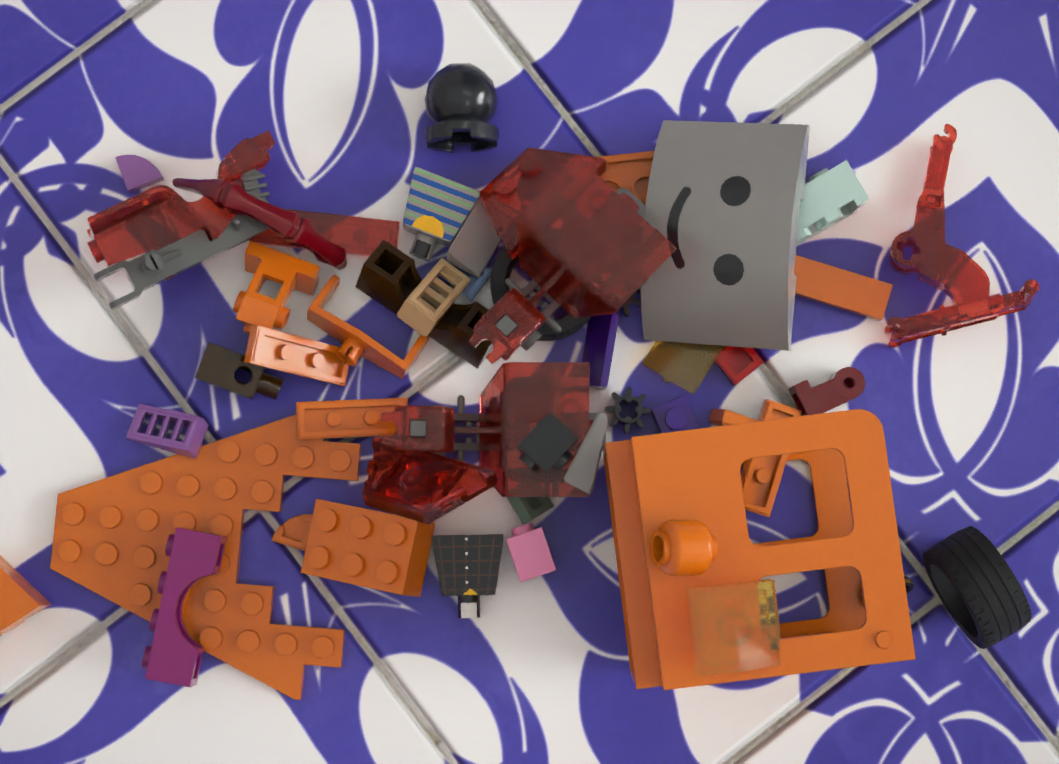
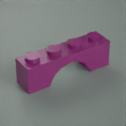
[142,527,227,687]

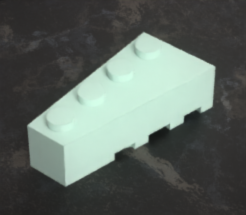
[796,160,869,246]

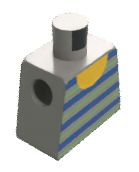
[402,166,481,261]

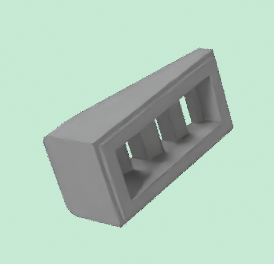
[563,412,608,495]

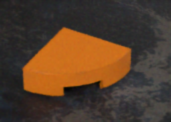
[708,409,758,426]
[271,514,313,551]

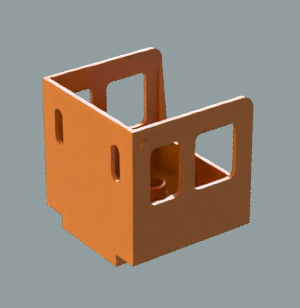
[602,409,916,690]

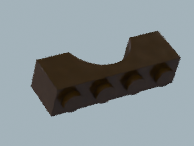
[355,240,498,369]

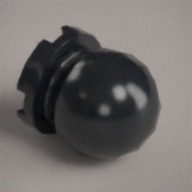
[424,63,499,153]

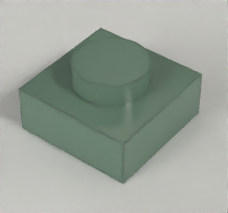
[504,475,554,525]

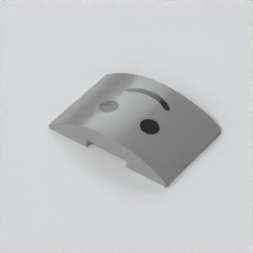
[641,120,810,351]

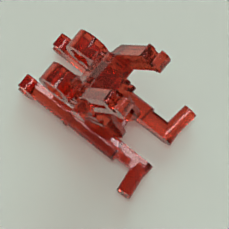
[884,124,1039,348]

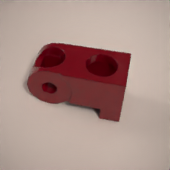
[788,367,865,416]

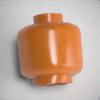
[650,520,718,576]

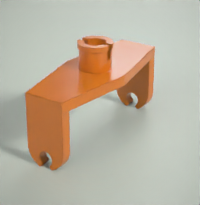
[307,274,430,379]

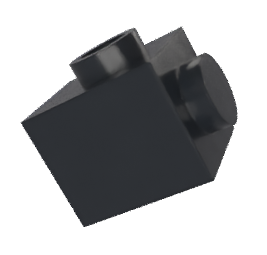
[518,412,578,473]

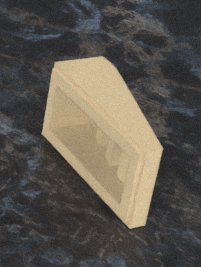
[397,258,471,337]

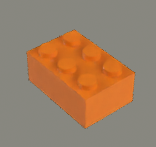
[301,499,435,597]

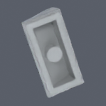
[447,194,514,278]

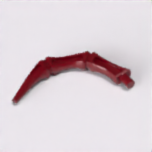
[172,178,347,270]

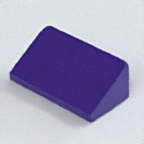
[578,313,619,390]

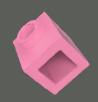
[506,523,556,582]

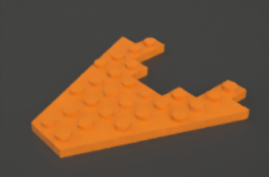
[50,414,361,700]

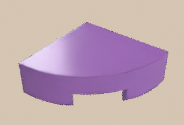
[115,155,165,193]

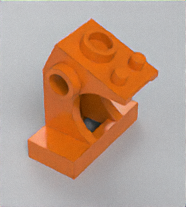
[233,241,320,335]

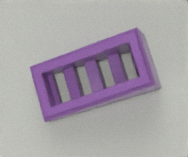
[126,404,209,459]

